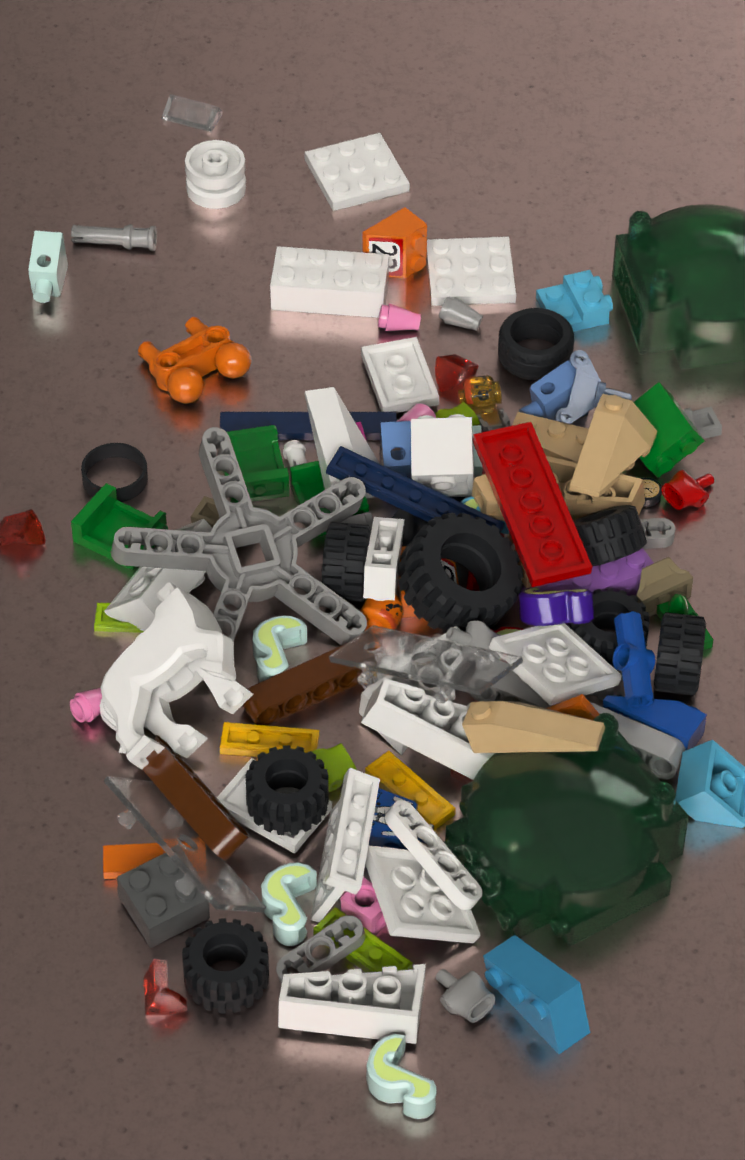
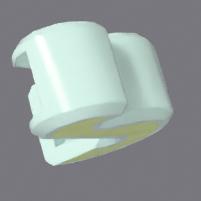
[252,615,307,682]
[261,862,317,946]
[366,1034,437,1119]

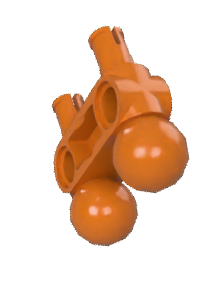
[138,317,251,404]

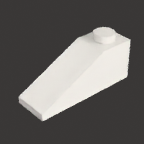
[363,517,405,601]

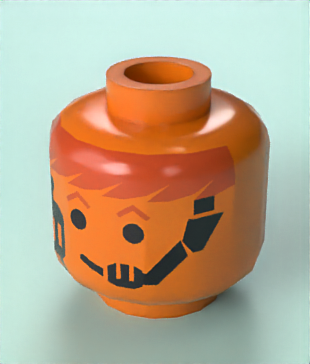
[360,595,404,637]

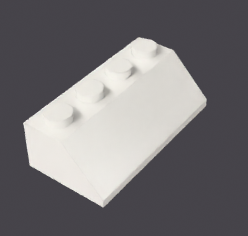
[104,519,212,631]

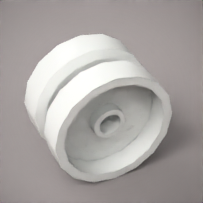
[185,140,246,209]

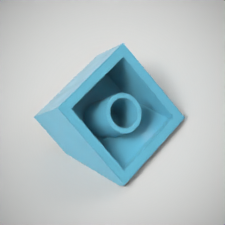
[674,739,745,828]

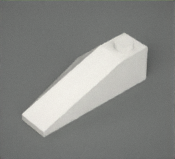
[304,387,380,501]

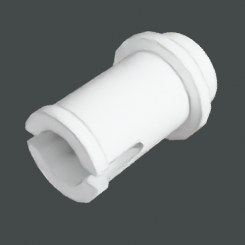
[283,440,308,468]

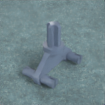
[555,350,632,424]

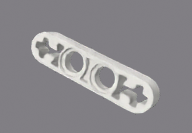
[385,800,483,910]

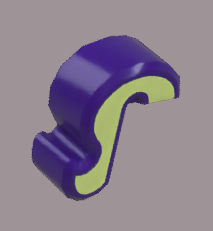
[519,587,594,626]

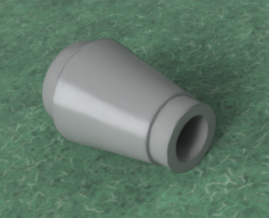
[439,297,483,331]

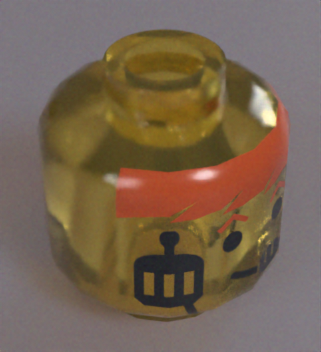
[458,375,502,415]

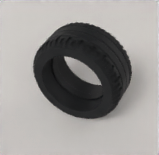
[498,308,574,381]

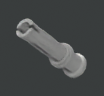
[71,224,157,251]

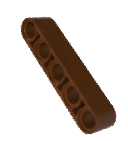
[242,635,390,726]
[142,735,249,861]

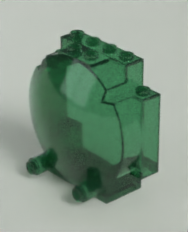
[612,204,745,370]
[444,713,689,947]

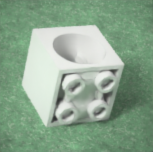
[411,414,474,497]

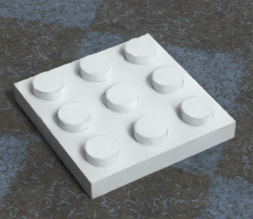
[305,133,410,211]
[427,237,516,306]
[489,623,622,706]
[365,845,481,943]

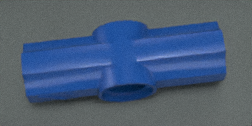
[613,611,655,709]

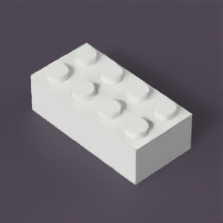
[270,246,389,318]

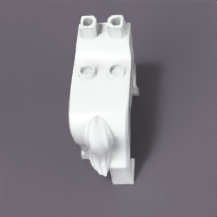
[100,582,253,769]

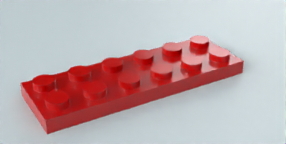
[473,422,592,587]

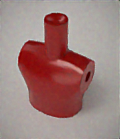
[661,470,714,510]

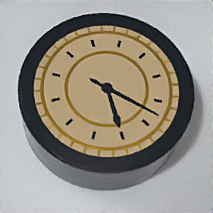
[640,478,662,507]

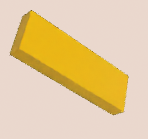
[220,722,320,757]
[365,750,456,831]

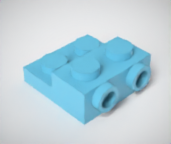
[536,270,613,332]

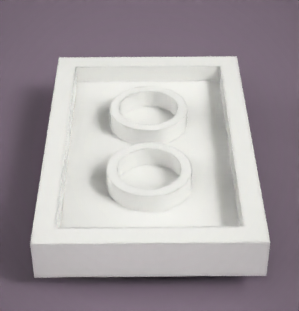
[361,337,439,413]
[217,758,332,854]

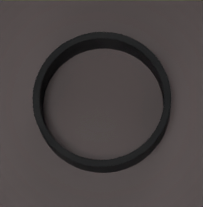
[81,443,148,502]

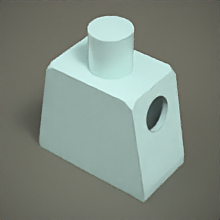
[28,231,68,303]

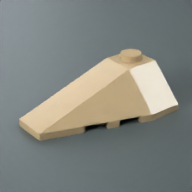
[569,394,657,497]
[462,701,605,753]

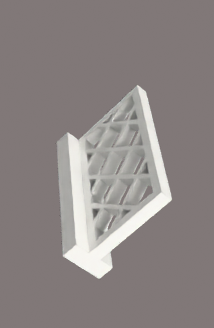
[310,768,380,923]

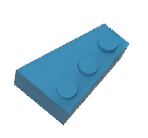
[483,935,590,1054]

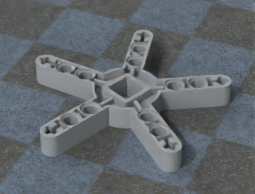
[111,427,367,645]

